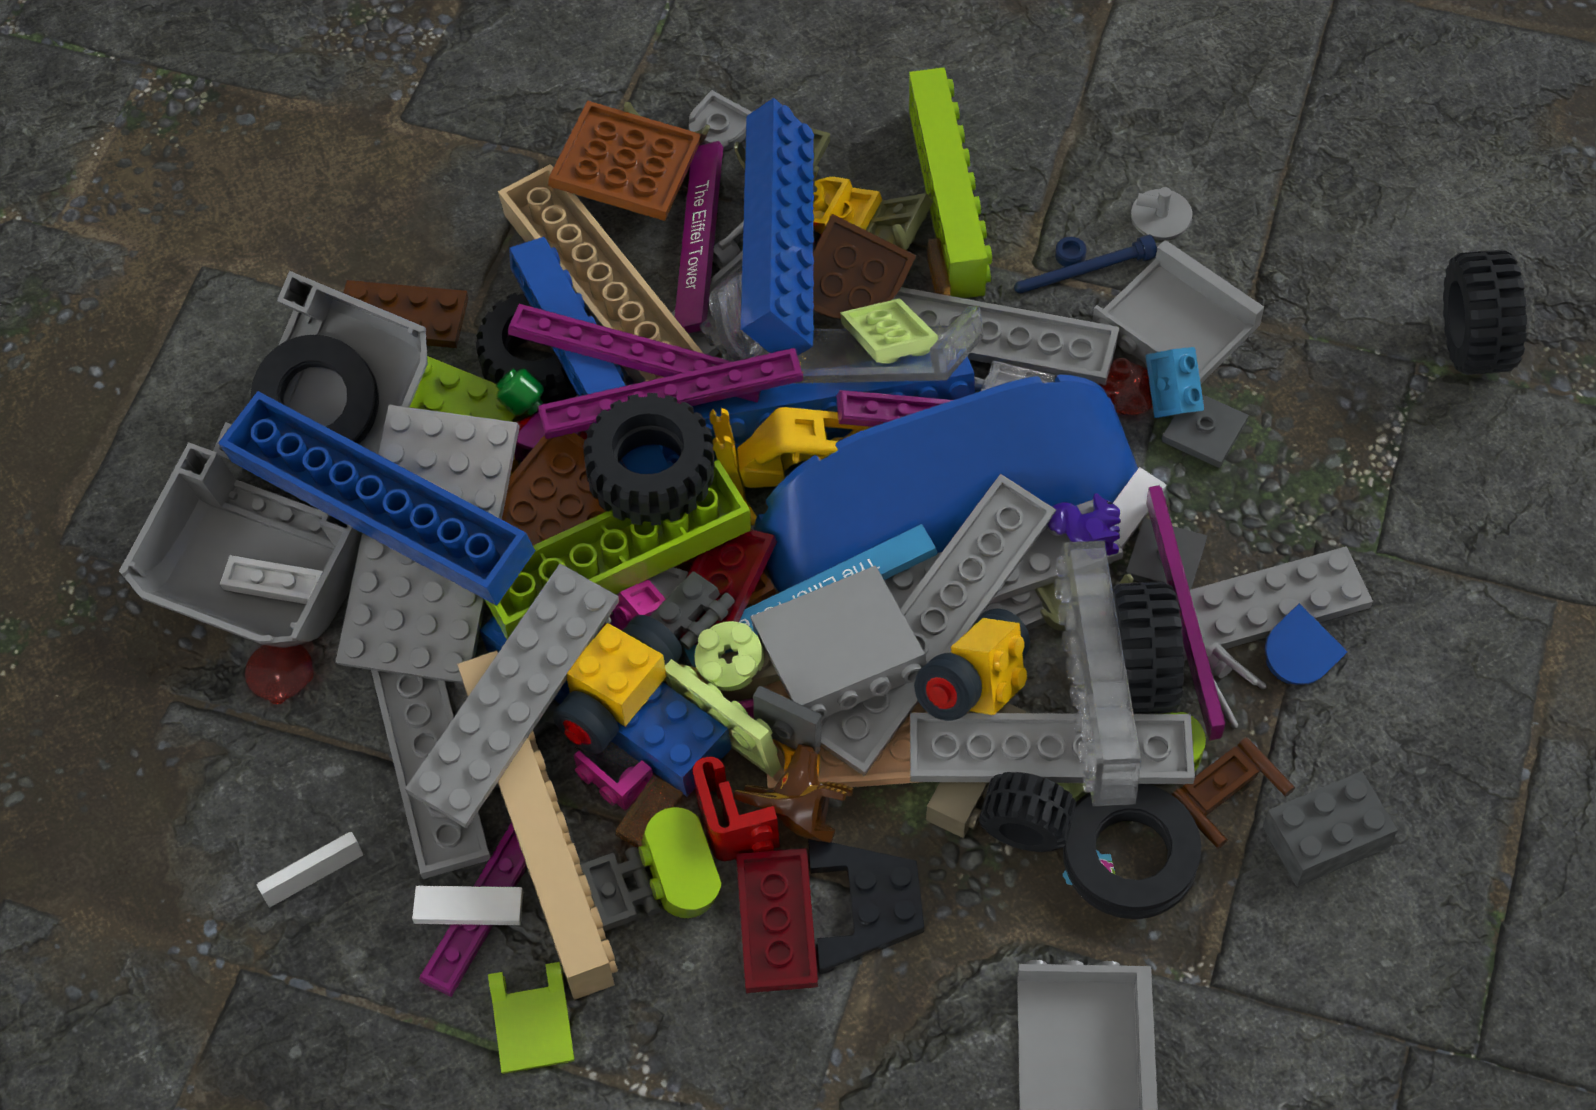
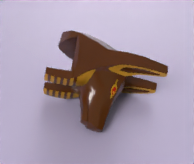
[734,744,853,843]

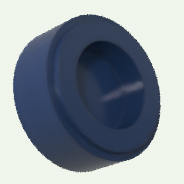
[1055,237,1087,267]

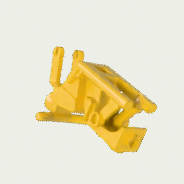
[709,407,871,526]

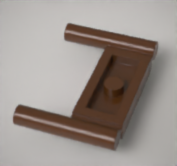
[1171,737,1295,849]

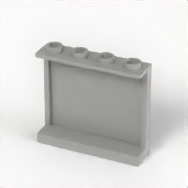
[1092,240,1264,384]
[751,565,927,721]

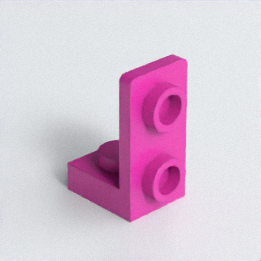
[598,579,666,633]
[574,750,654,811]

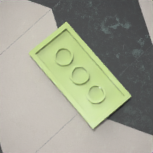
[840,298,939,364]
[665,659,781,777]

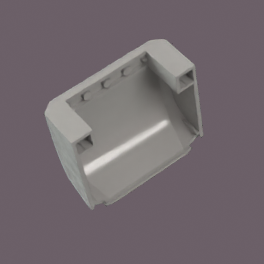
[213,271,428,459]
[119,442,362,648]

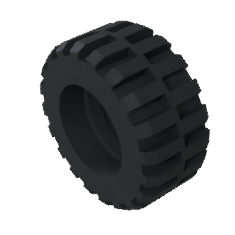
[1443,250,1527,375]
[476,292,591,411]
[583,393,715,526]
[1106,581,1184,714]

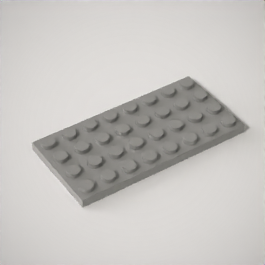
[335,405,520,684]

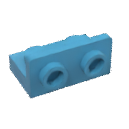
[1145,347,1204,418]

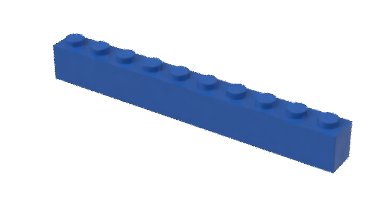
[509,236,673,474]

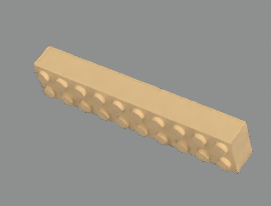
[498,164,704,383]
[457,650,618,1000]

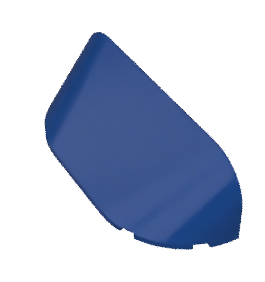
[754,375,1138,593]

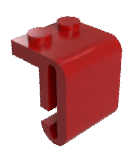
[693,757,780,861]

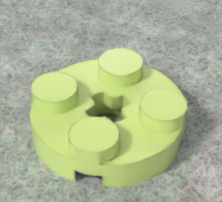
[694,621,765,691]

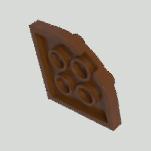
[813,214,916,320]

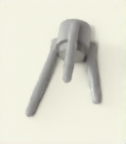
[713,221,744,269]
[1206,642,1266,728]

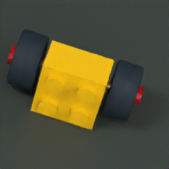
[914,608,1030,721]
[553,615,682,754]

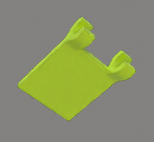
[488,962,575,1074]

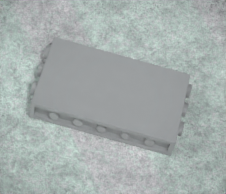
[1017,960,1158,1110]

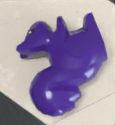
[1048,493,1121,559]

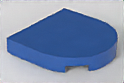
[1265,603,1347,685]

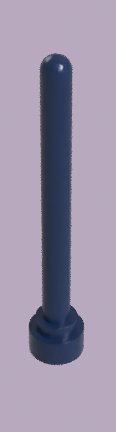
[1014,234,1157,294]

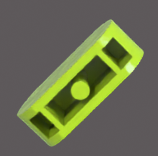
[638,807,721,918]

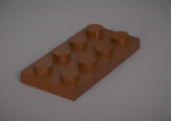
[343,280,469,348]

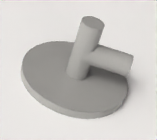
[1131,187,1192,240]

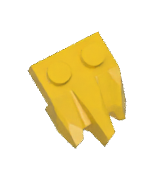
[813,176,882,234]

